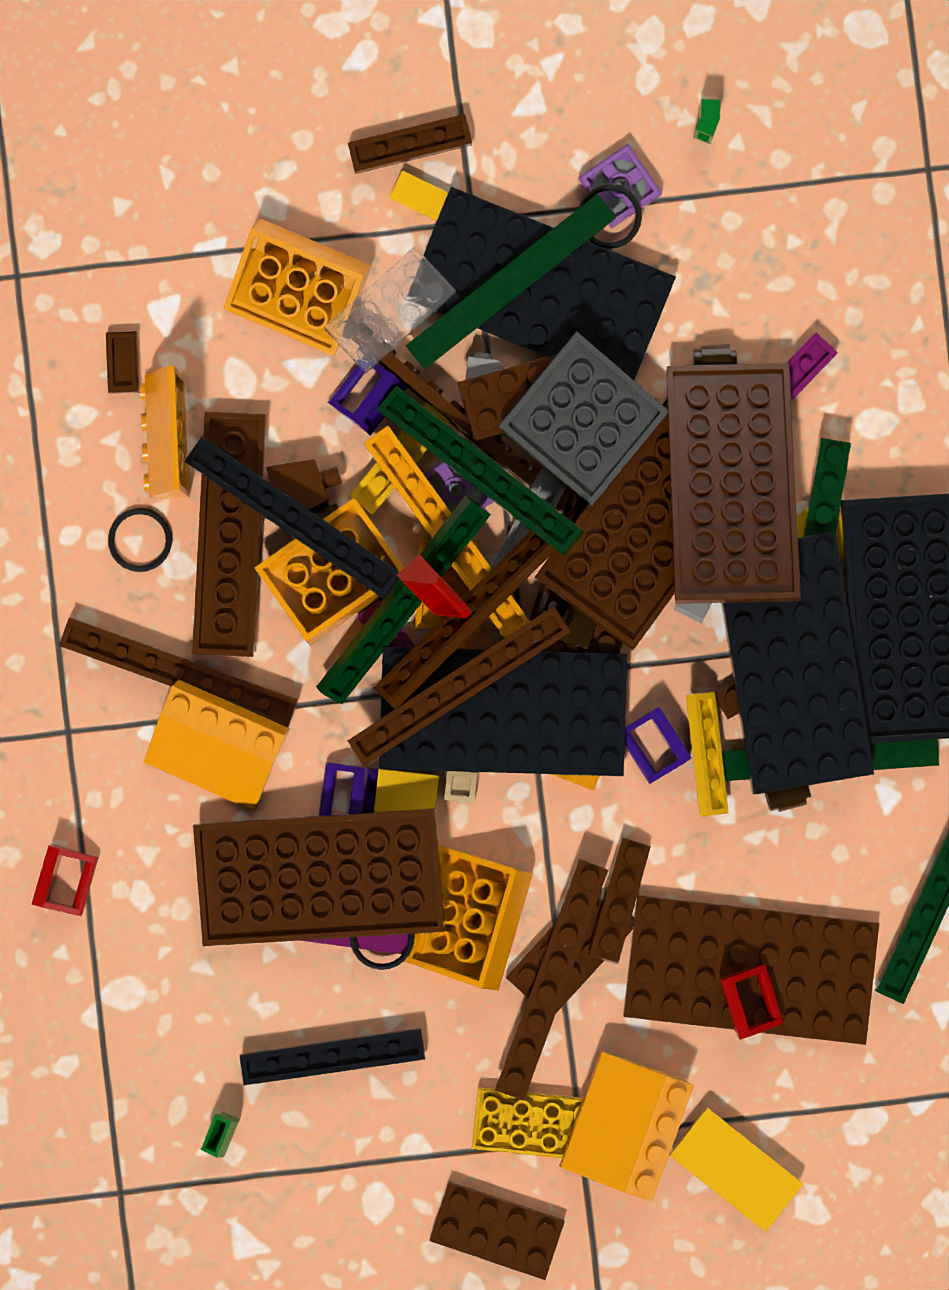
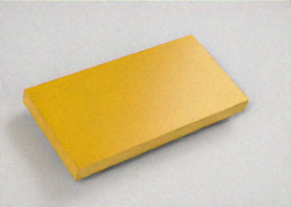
[374,769,439,812]
[472,1087,583,1158]
[669,1106,803,1232]

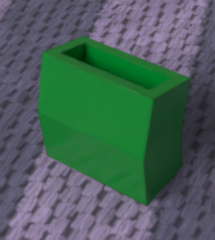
[693,99,721,144]
[200,1112,240,1158]

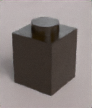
[558,605,596,653]

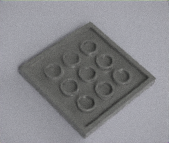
[497,332,668,506]

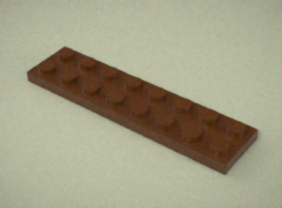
[192,411,266,657]

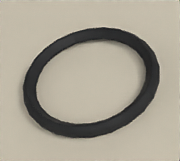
[579,184,642,249]
[108,508,172,572]
[350,934,414,970]

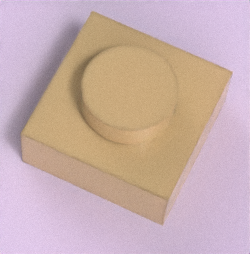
[444,771,478,803]

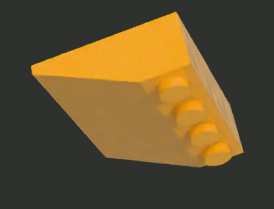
[223,218,372,356]
[140,366,189,499]
[254,497,404,646]
[143,680,290,811]
[405,845,533,991]
[559,1051,694,1202]

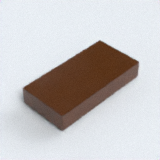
[106,331,139,394]

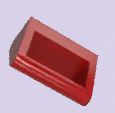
[397,554,471,618]
[31,844,99,916]
[719,964,784,1040]

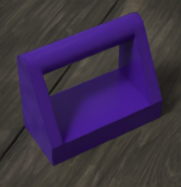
[327,355,407,436]
[625,707,692,784]
[319,762,379,816]

